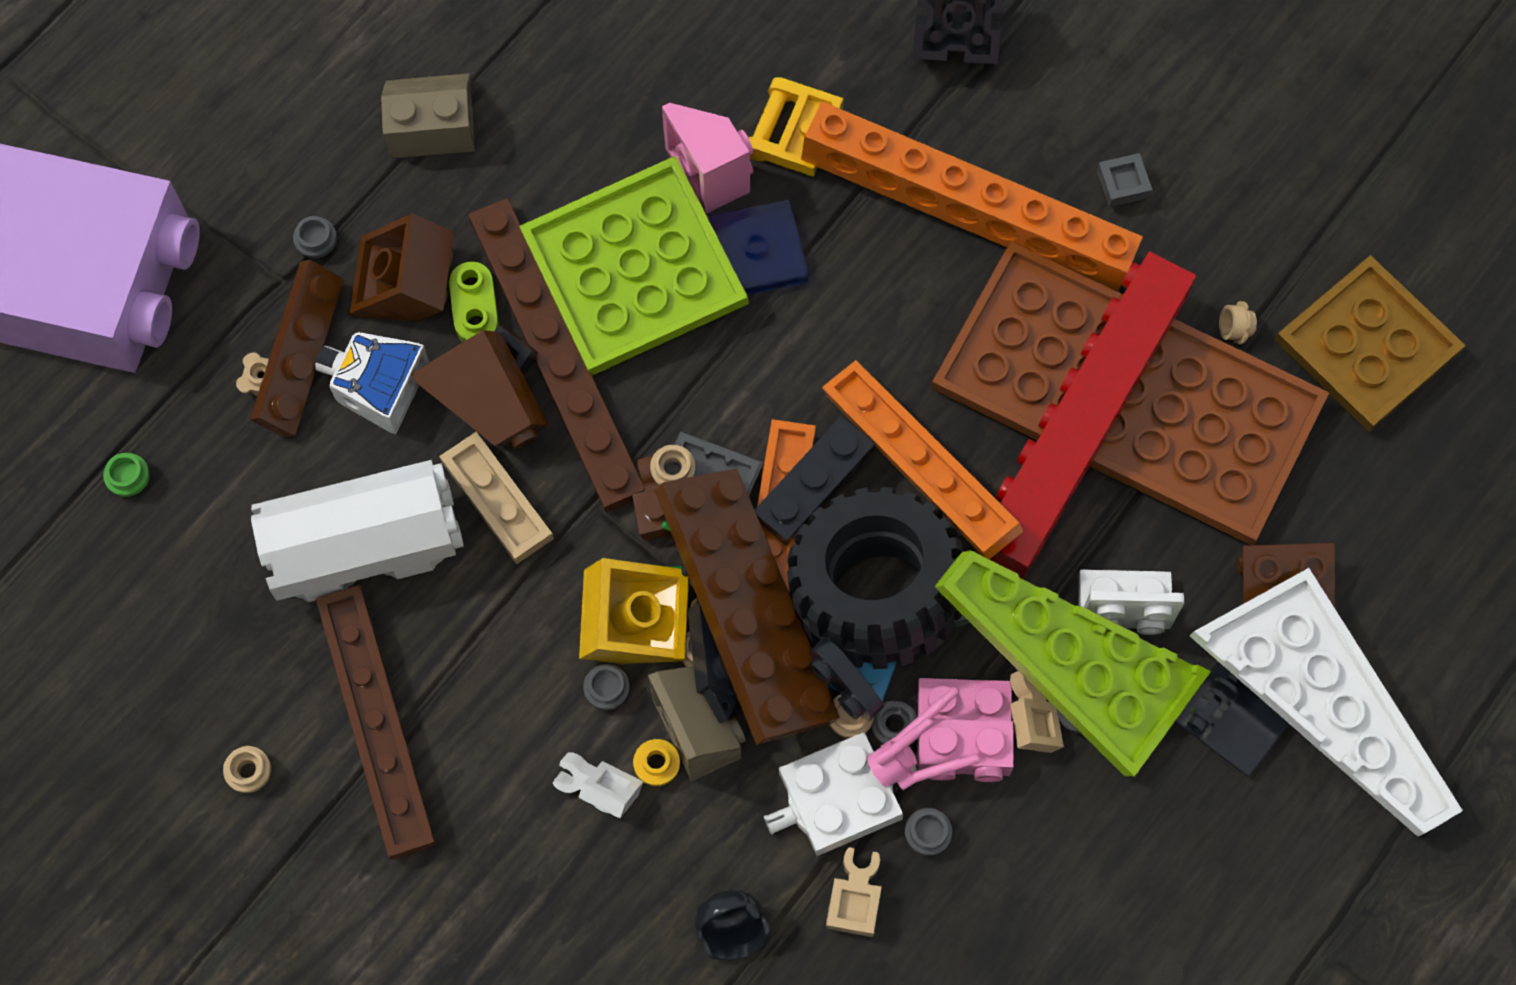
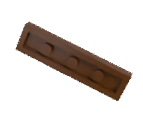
[250,260,344,438]

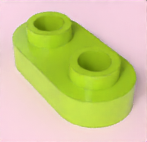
[449,262,499,342]

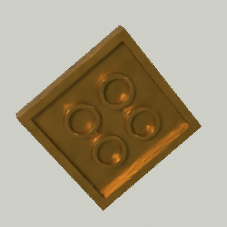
[1275,255,1466,432]

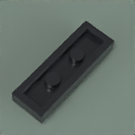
[755,416,875,546]

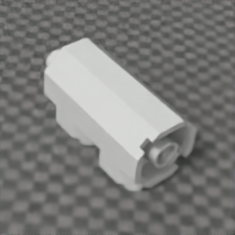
[251,460,464,602]

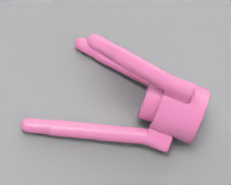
[867,687,980,790]

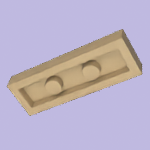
[439,432,554,564]

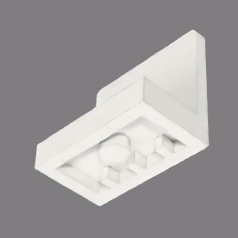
[1078,570,1184,635]

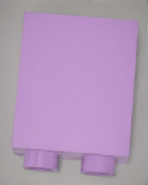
[0,144,200,373]

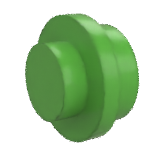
[103,453,150,497]

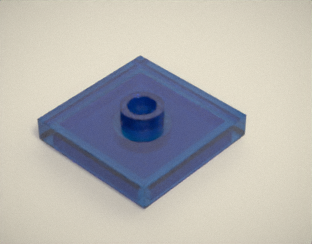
[707,199,808,295]

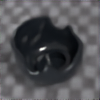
[694,890,770,961]

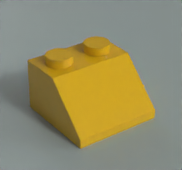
[579,558,689,664]

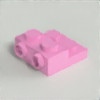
[917,678,1013,782]

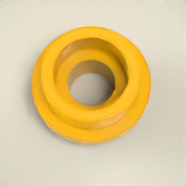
[633,739,680,786]

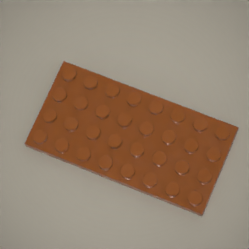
[931,241,1329,545]

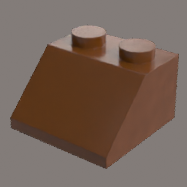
[349,213,454,322]

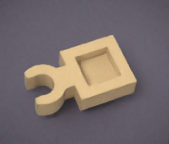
[1010,671,1064,753]
[826,847,882,937]

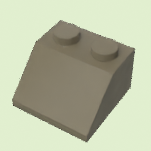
[381,73,475,159]
[648,666,746,782]

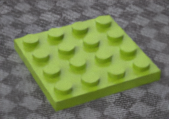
[519,156,749,376]

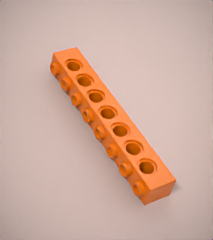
[800,101,1143,292]

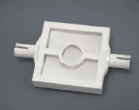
[764,732,917,856]

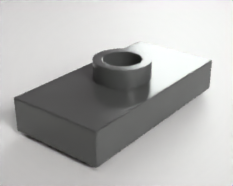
[664,431,763,498]

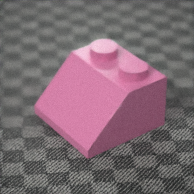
[662,103,753,214]

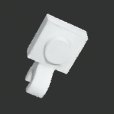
[553,752,643,818]

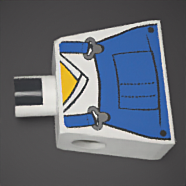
[315,332,430,434]

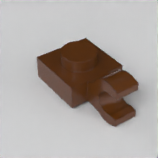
[632,455,672,541]

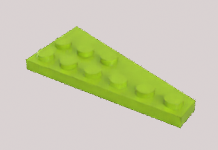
[935,550,1211,777]

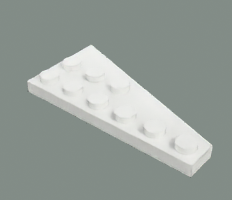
[1189,568,1463,836]

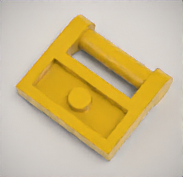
[749,77,843,177]

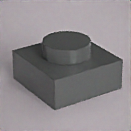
[1097,153,1152,207]

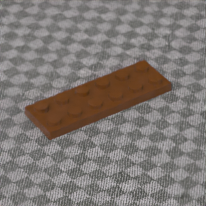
[654,468,840,745]

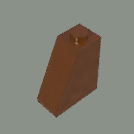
[412,330,548,450]

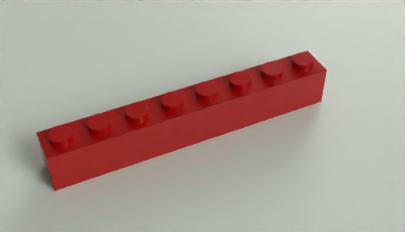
[976,251,1197,580]

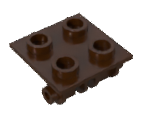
[1237,542,1335,608]

